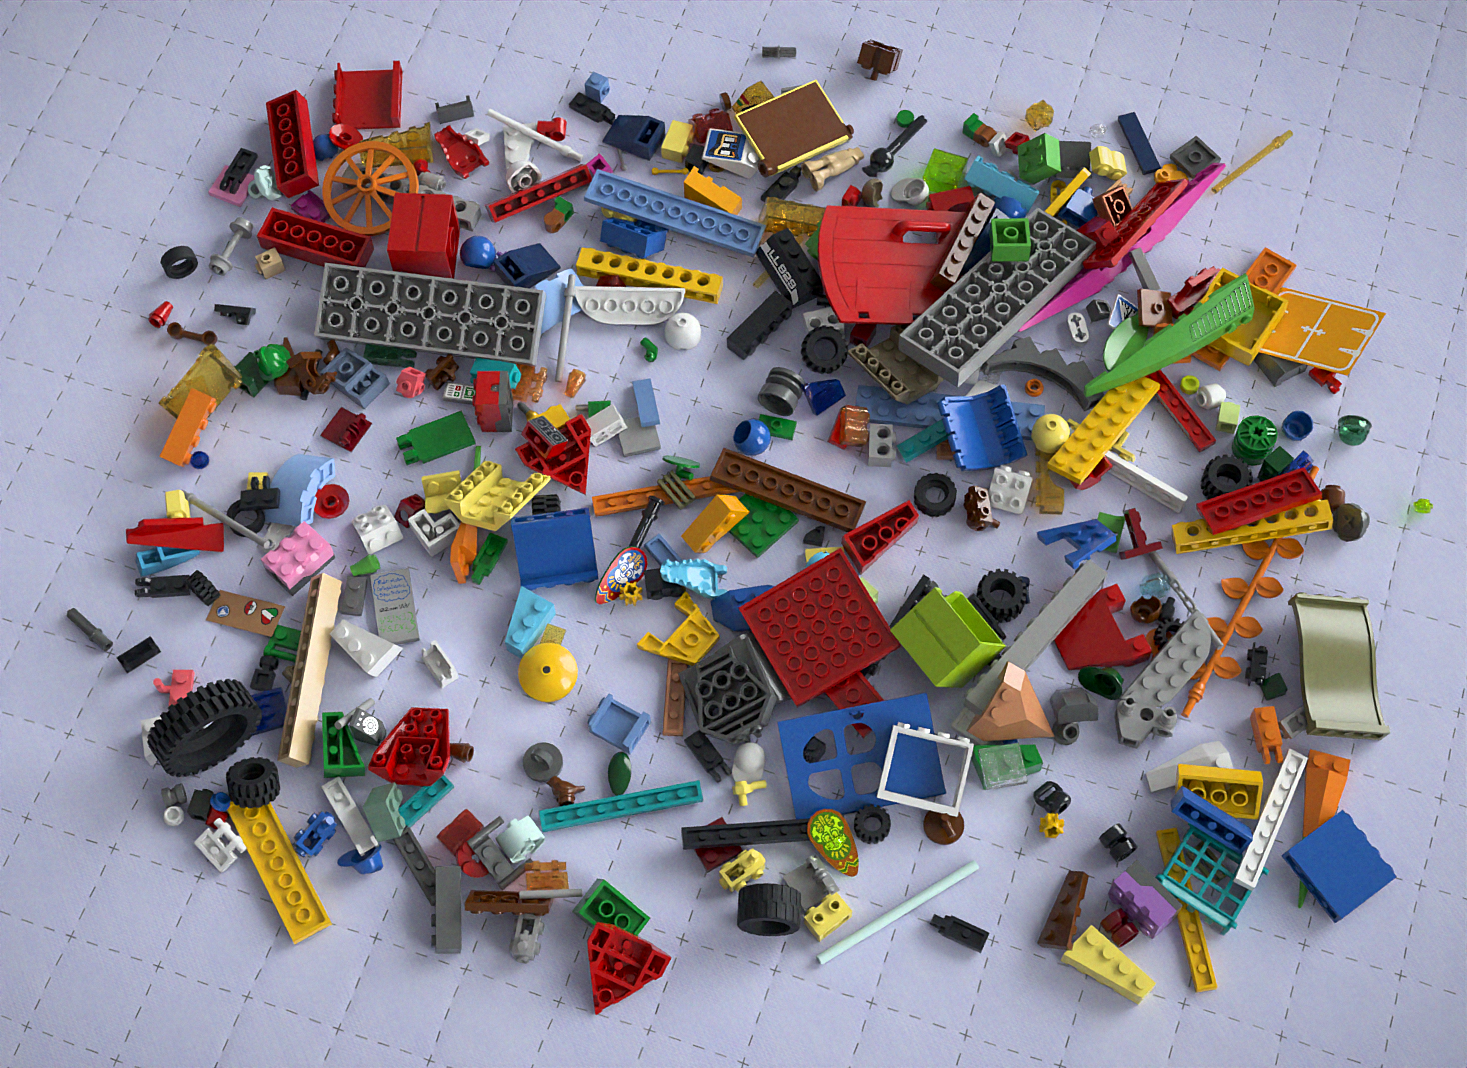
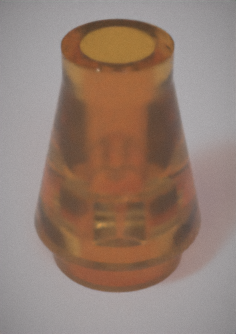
[564,369,586,398]

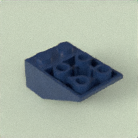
[602,115,665,161]
[494,243,561,288]

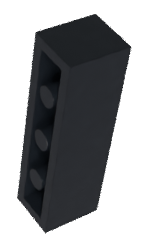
[727,291,792,360]

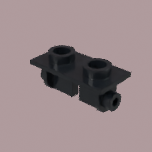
[116,636,161,673]
[1245,642,1268,687]

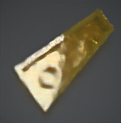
[359,122,434,168]
[758,197,826,237]

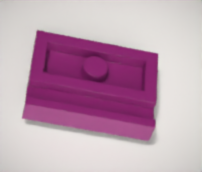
[290,190,330,223]

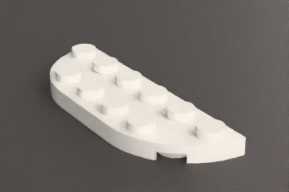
[574,286,685,325]

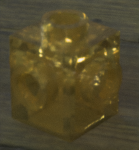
[1025,100,1054,132]

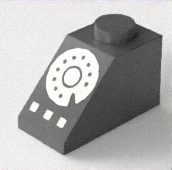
[349,707,386,746]

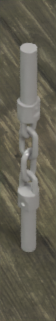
[1149,551,1224,650]

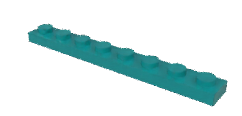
[539,780,703,832]

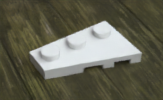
[503,123,537,172]

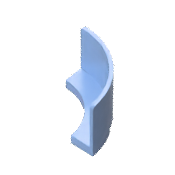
[535,269,583,334]
[265,454,335,526]

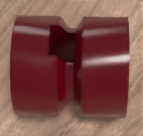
[1100,908,1140,948]

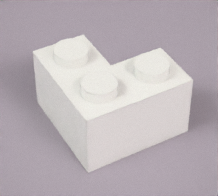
[408,509,460,557]

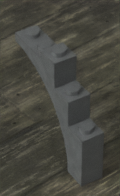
[981,336,1104,411]

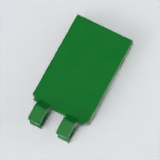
[396,410,476,465]

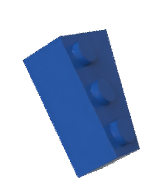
[600,217,667,258]

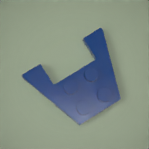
[1036,519,1116,569]

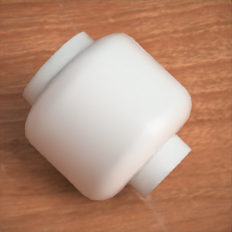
[1196,383,1226,410]

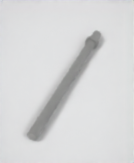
[181,490,270,548]

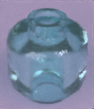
[1140,572,1170,599]

